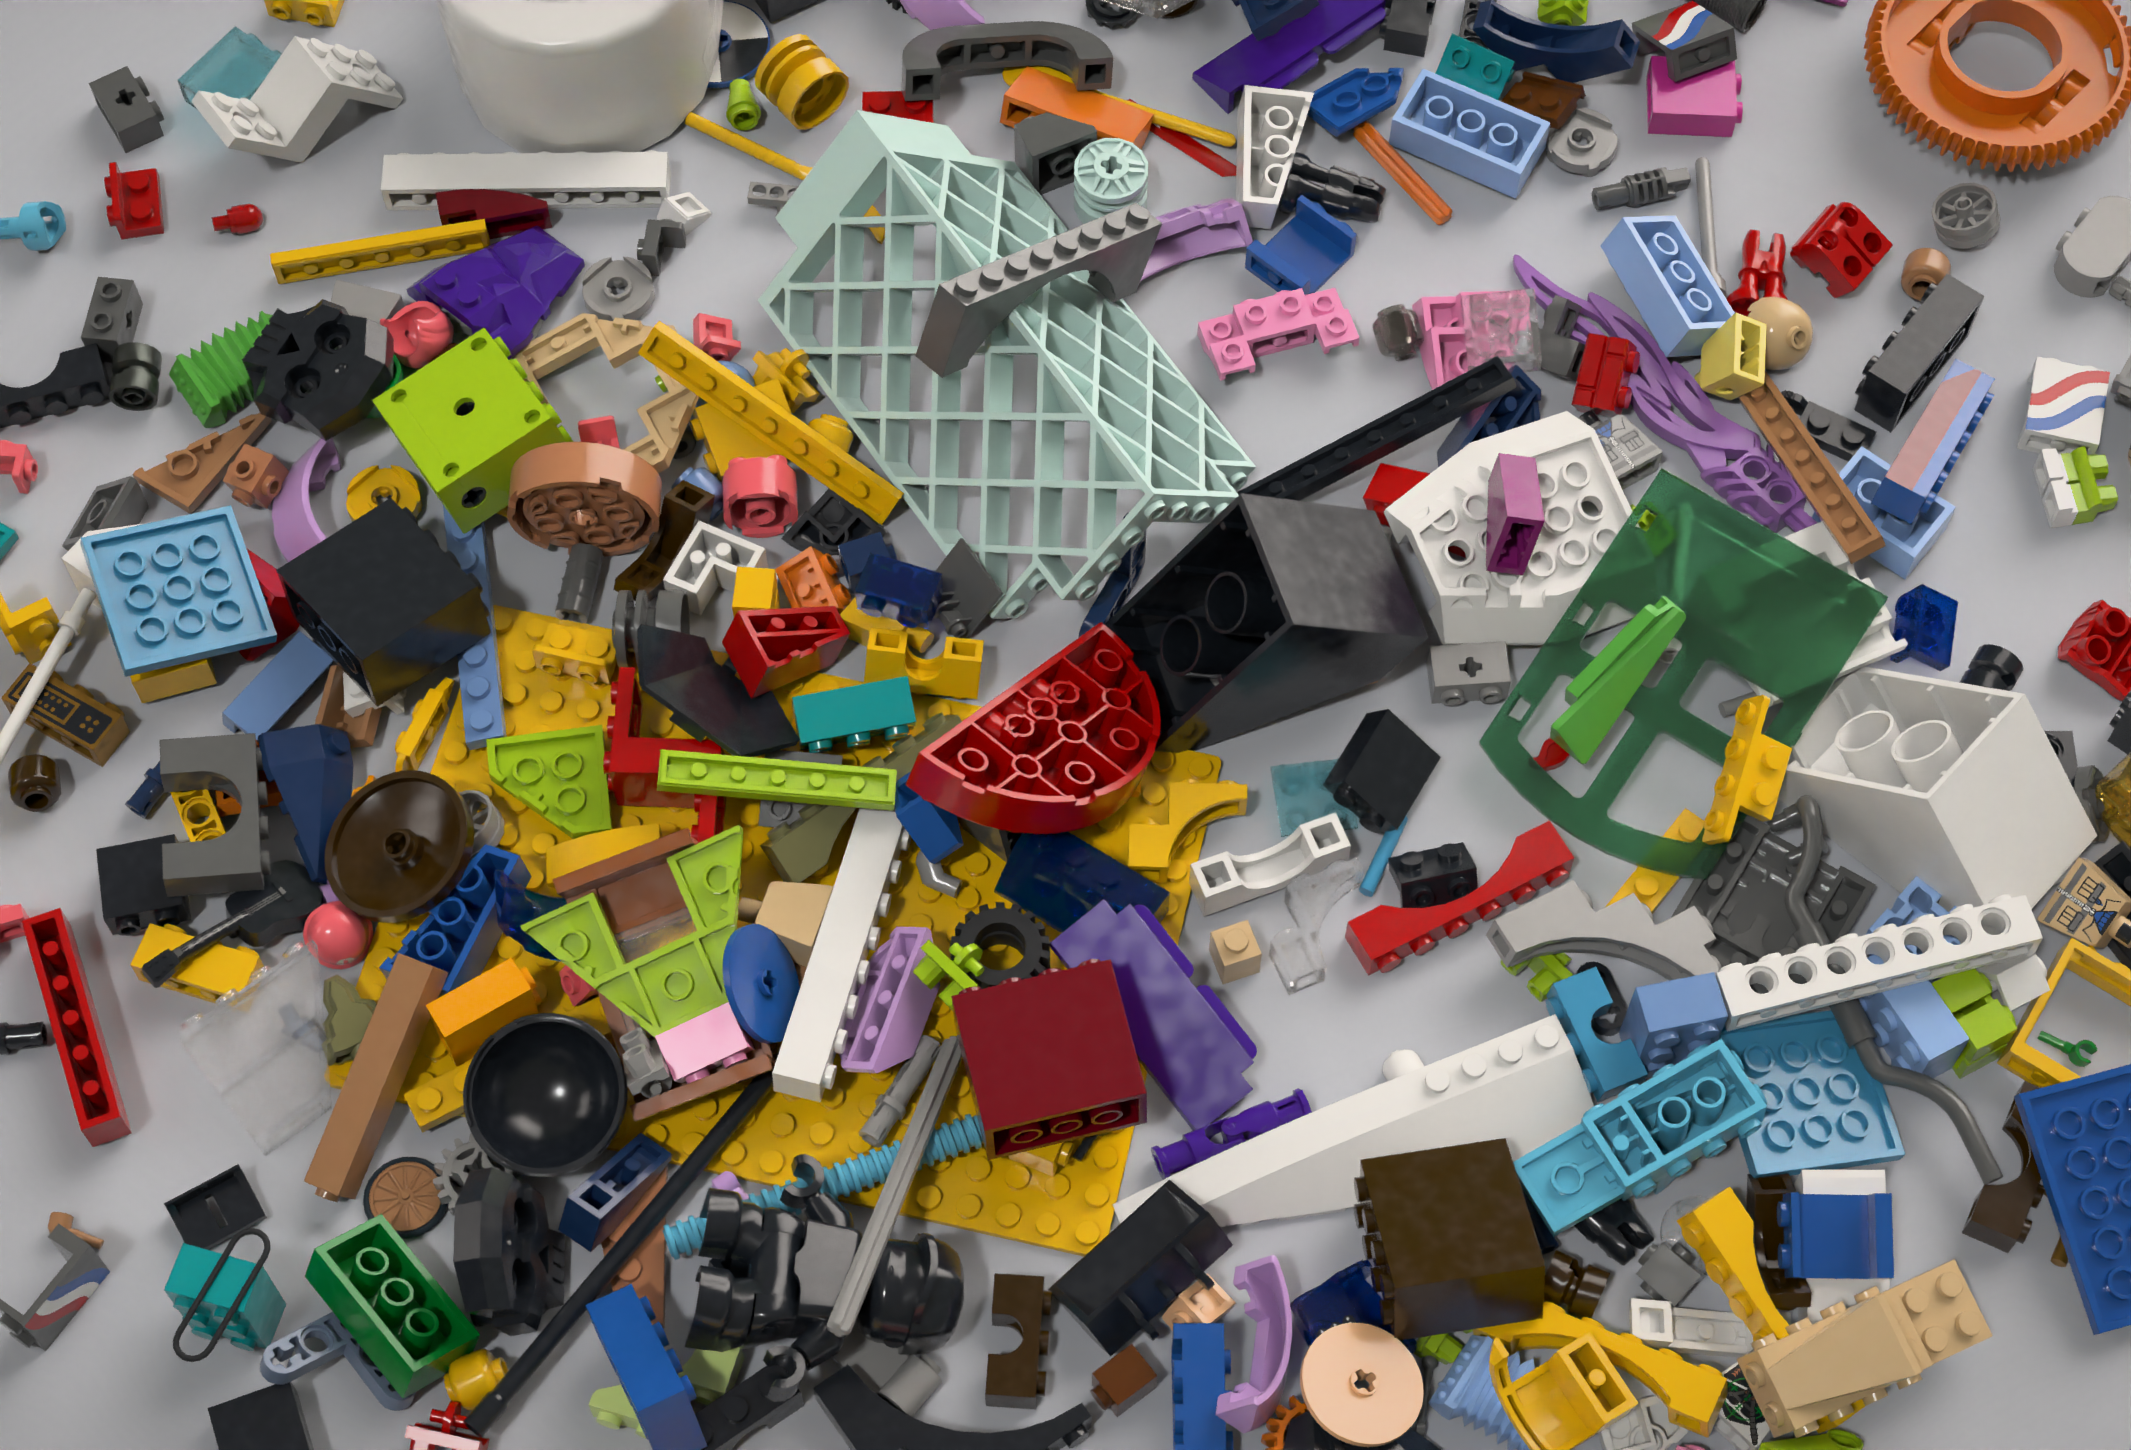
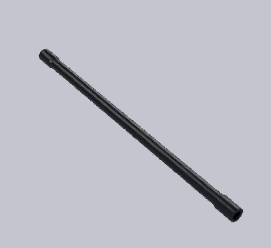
[463,1047,781,1438]

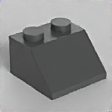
[1014,112,1097,195]

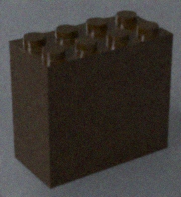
[1354,1138,1545,1340]

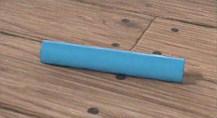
[1359,816,1408,897]

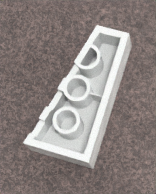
[1236,85,1314,229]

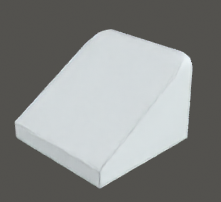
[657,192,712,235]

